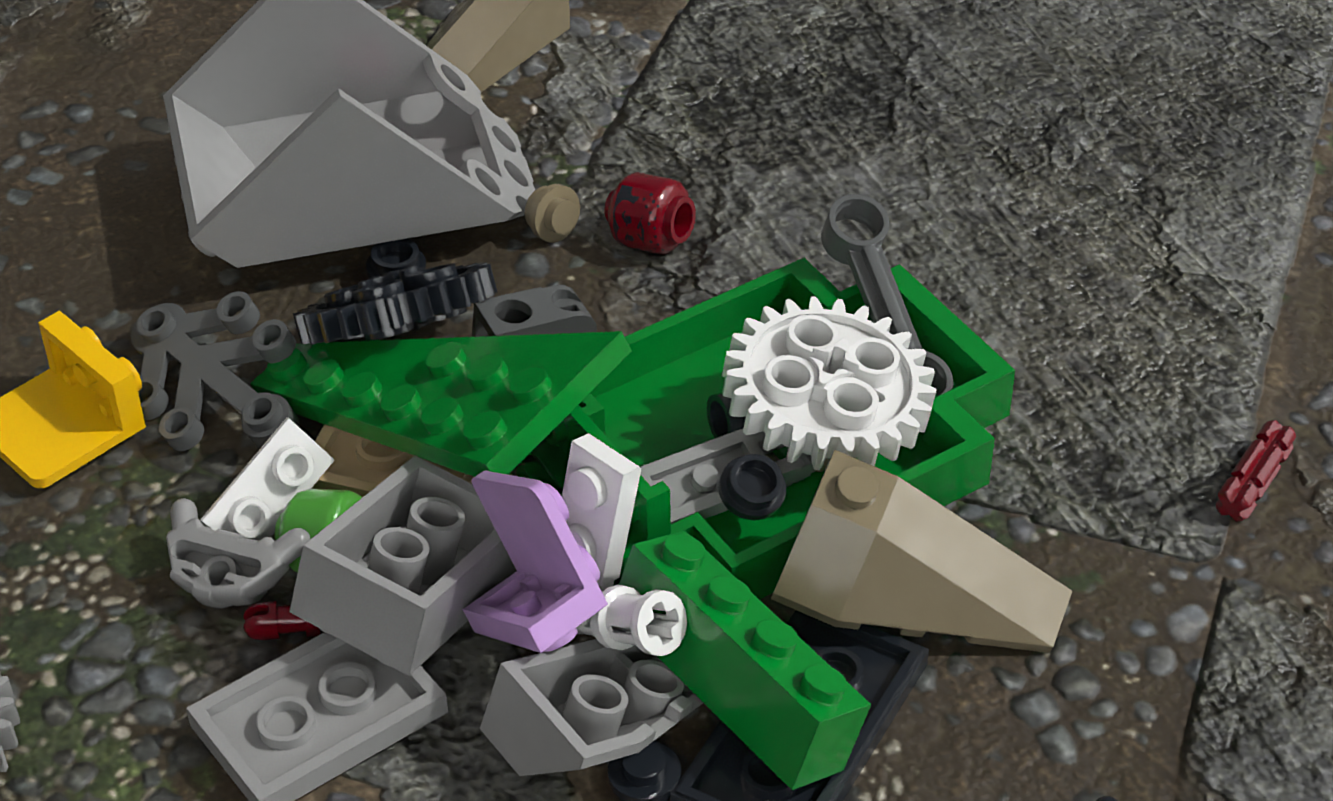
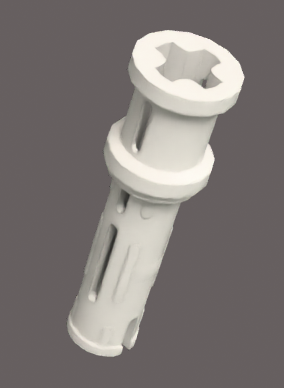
[576,585,687,656]

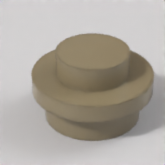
[525,184,580,243]

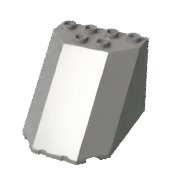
[163,0,535,268]

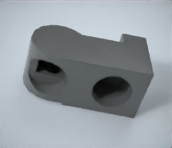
[472,285,597,337]

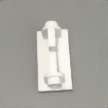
[200,417,335,541]

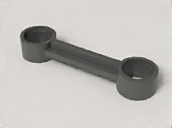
[821,194,953,396]

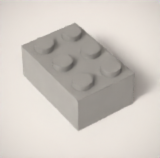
[290,456,516,676]

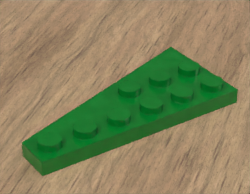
[250,331,632,477]

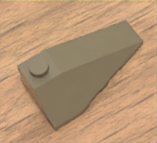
[427,0,570,92]
[771,450,1072,653]

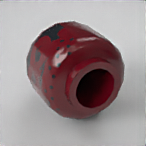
[604,172,696,254]

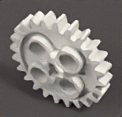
[722,297,937,470]

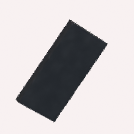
[670,610,929,801]

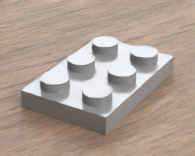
[186,632,448,801]

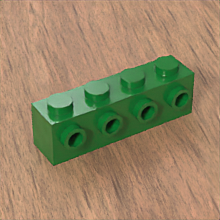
[619,530,871,790]

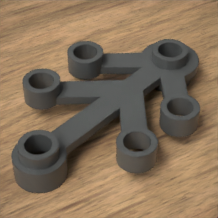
[131,291,299,451]

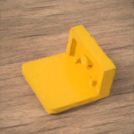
[0,310,146,488]

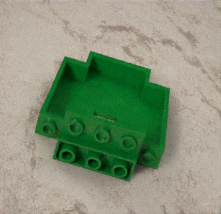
[516,257,1015,599]

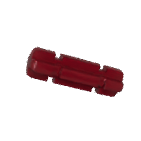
[1216,420,1296,522]

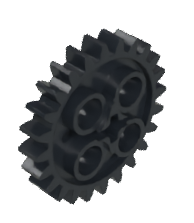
[293,262,498,345]

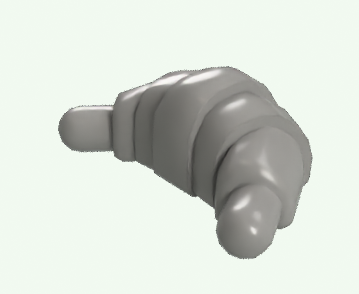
[166,498,311,609]

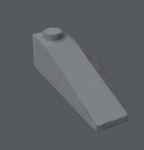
[480,639,703,776]

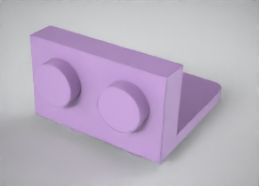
[462,471,608,653]

